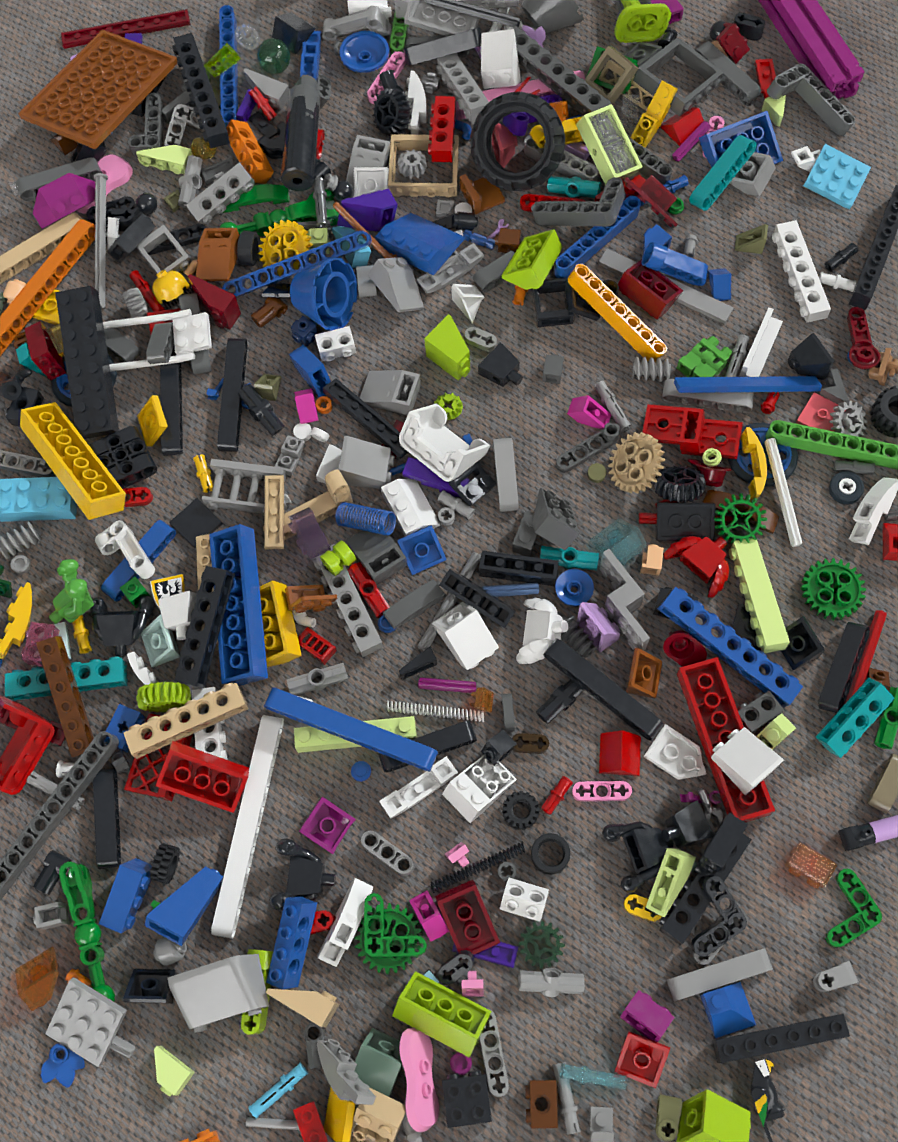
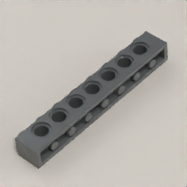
[511,25,613,116]

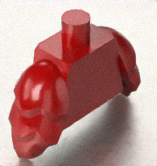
[663,536,729,598]

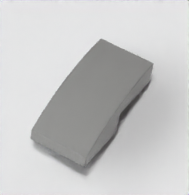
[274,435,305,476]

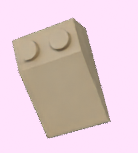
[266,989,339,1028]

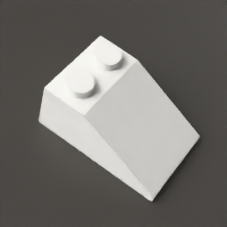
[481,29,521,89]

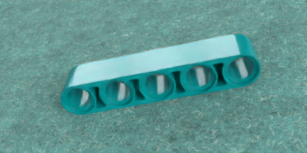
[689,135,756,211]

